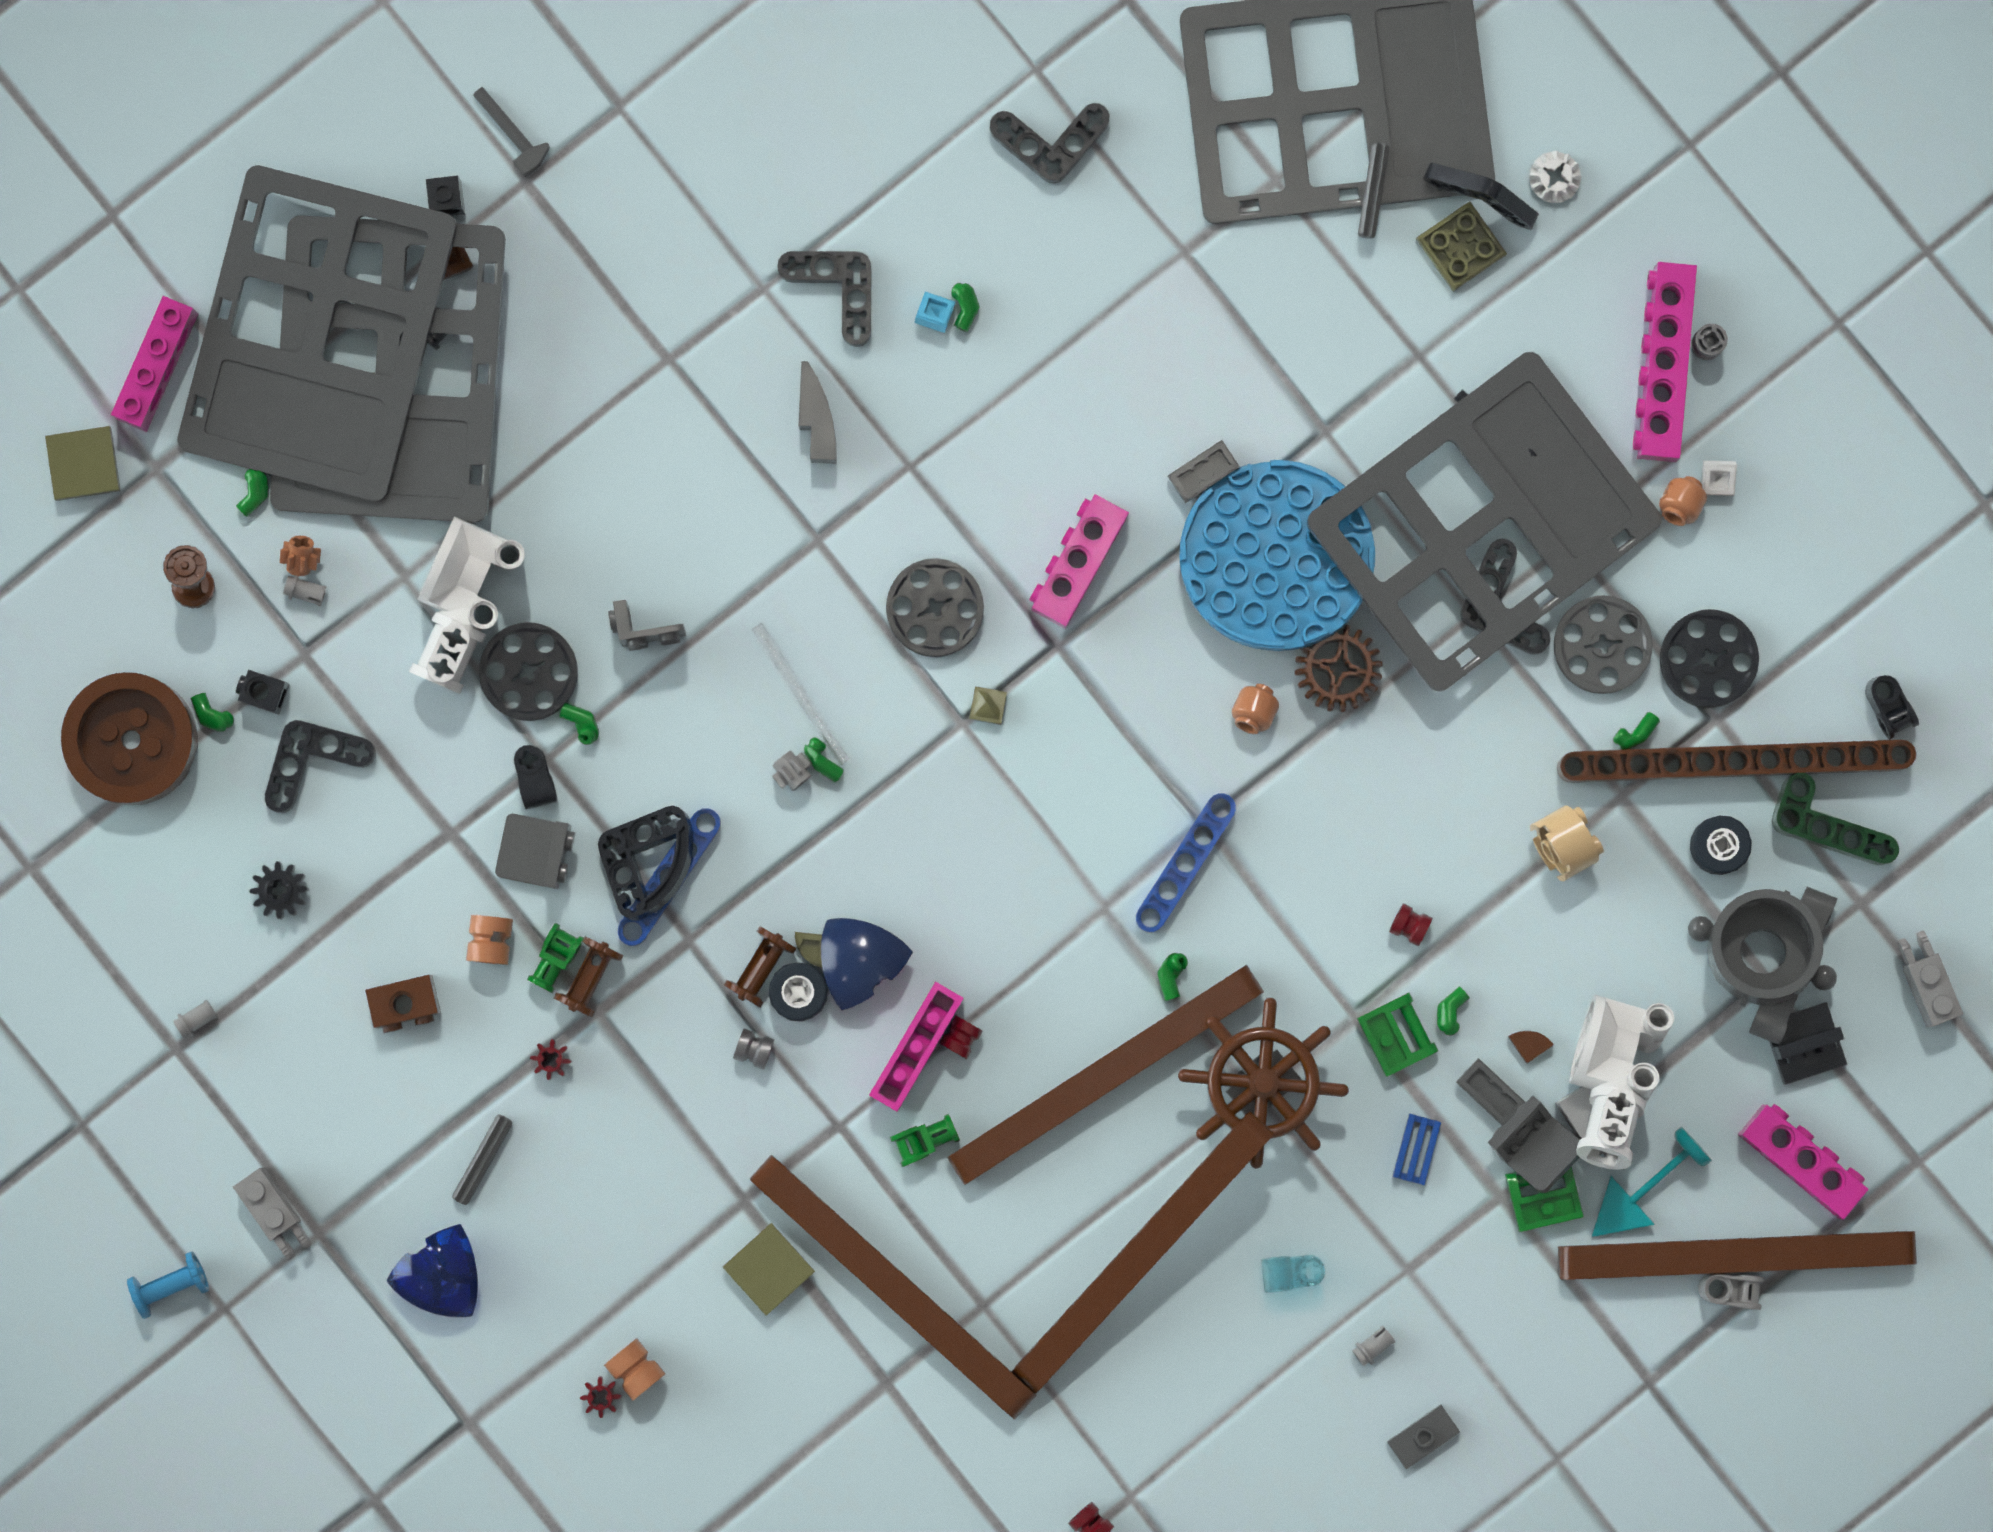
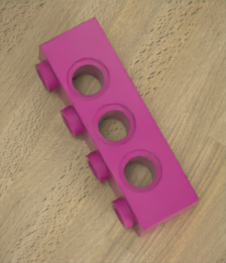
[111,296,199,432]
[1029,494,1129,629]
[869,981,964,1112]
[1738,1104,1869,1220]

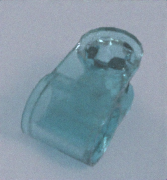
[1261,1255,1325,1292]

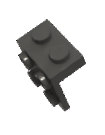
[608,600,686,651]
[495,813,575,889]
[1487,1095,1580,1193]

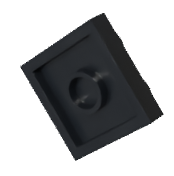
[1769,1002,1848,1085]

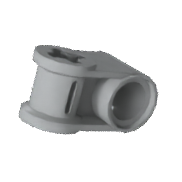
[1698,1273,1764,1310]

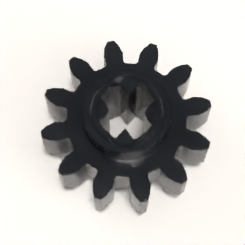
[249,861,309,920]

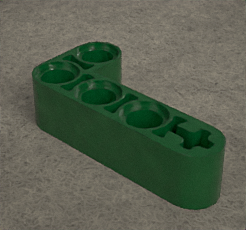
[1772,773,1899,865]

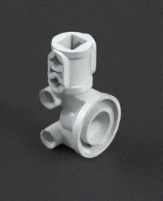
[409,516,525,694]
[1569,995,1674,1170]

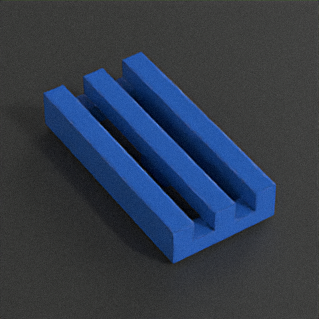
[1392,1113,1441,1185]

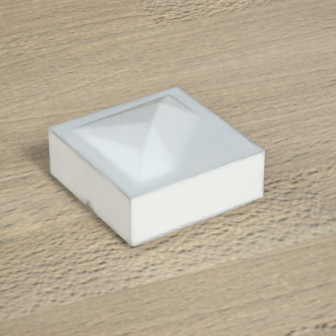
[1701,461,1737,496]

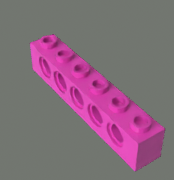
[1633,262,1697,462]

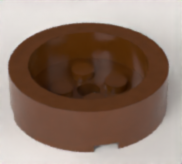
[61,672,198,805]

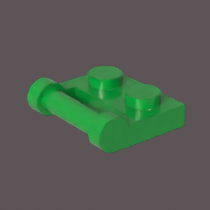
[1357,992,1439,1077]
[1505,1167,1584,1232]

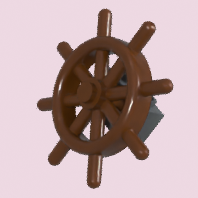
[1178,998,1349,1169]

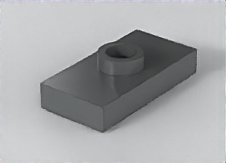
[1167,440,1240,504]
[1456,1058,1525,1126]
[1387,1404,1460,1469]

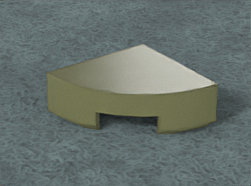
[795,932,822,968]

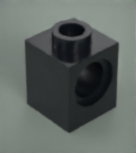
[426,175,465,216]
[236,669,290,715]

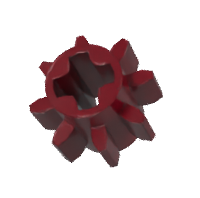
[530,1039,572,1080]
[580,1376,622,1418]

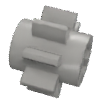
[772,750,812,791]

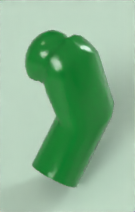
[951,283,980,333]
[236,469,268,517]
[190,693,234,732]
[559,702,599,745]
[1613,712,1660,750]
[804,737,844,783]
[1157,953,1188,1001]
[1437,986,1470,1036]

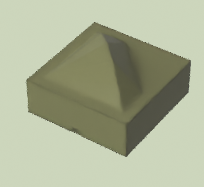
[969,686,1007,725]

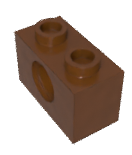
[365,975,441,1033]

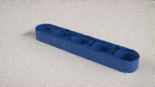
[1136,793,1236,932]
[618,808,721,946]

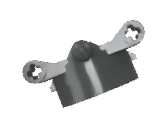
[1688,886,1838,1045]

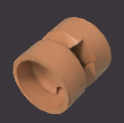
[466,915,513,965]
[604,1338,666,1401]

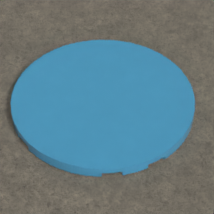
[1180,460,1375,651]

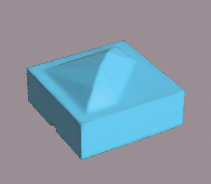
[914,292,956,333]

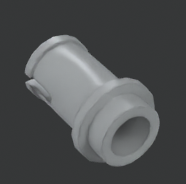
[283,575,327,606]
[173,999,218,1038]
[1352,1326,1396,1366]

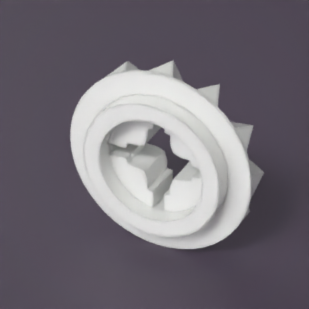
[1529,151,1582,203]

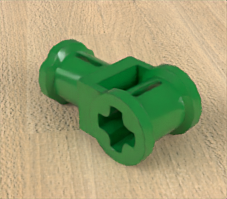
[527,923,584,993]
[889,1114,960,1167]

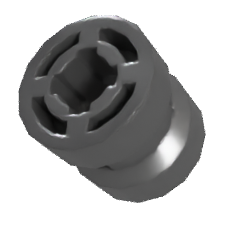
[1691,324,1728,360]
[733,1029,775,1069]

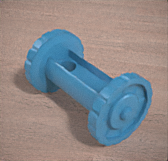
[127,1251,209,1319]

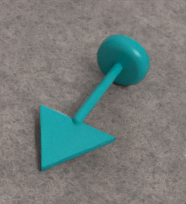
[1592,1126,1712,1237]

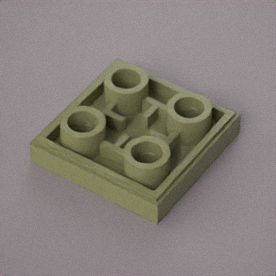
[1416,201,1507,292]
[45,426,120,501]
[723,1223,815,1316]

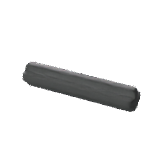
[1358,143,1389,239]
[452,1114,512,1205]

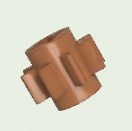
[279,535,321,576]

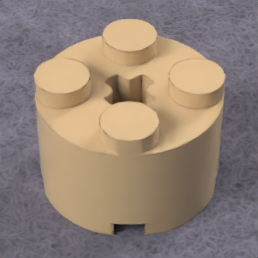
[1530,805,1604,882]

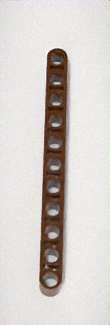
[1557,740,1916,783]
[947,964,1264,1185]
[1011,1111,1274,1394]
[749,1155,1037,1420]
[1558,1231,1917,1280]

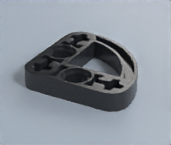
[598,806,693,921]

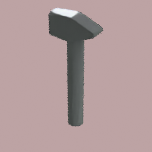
[473,87,550,177]

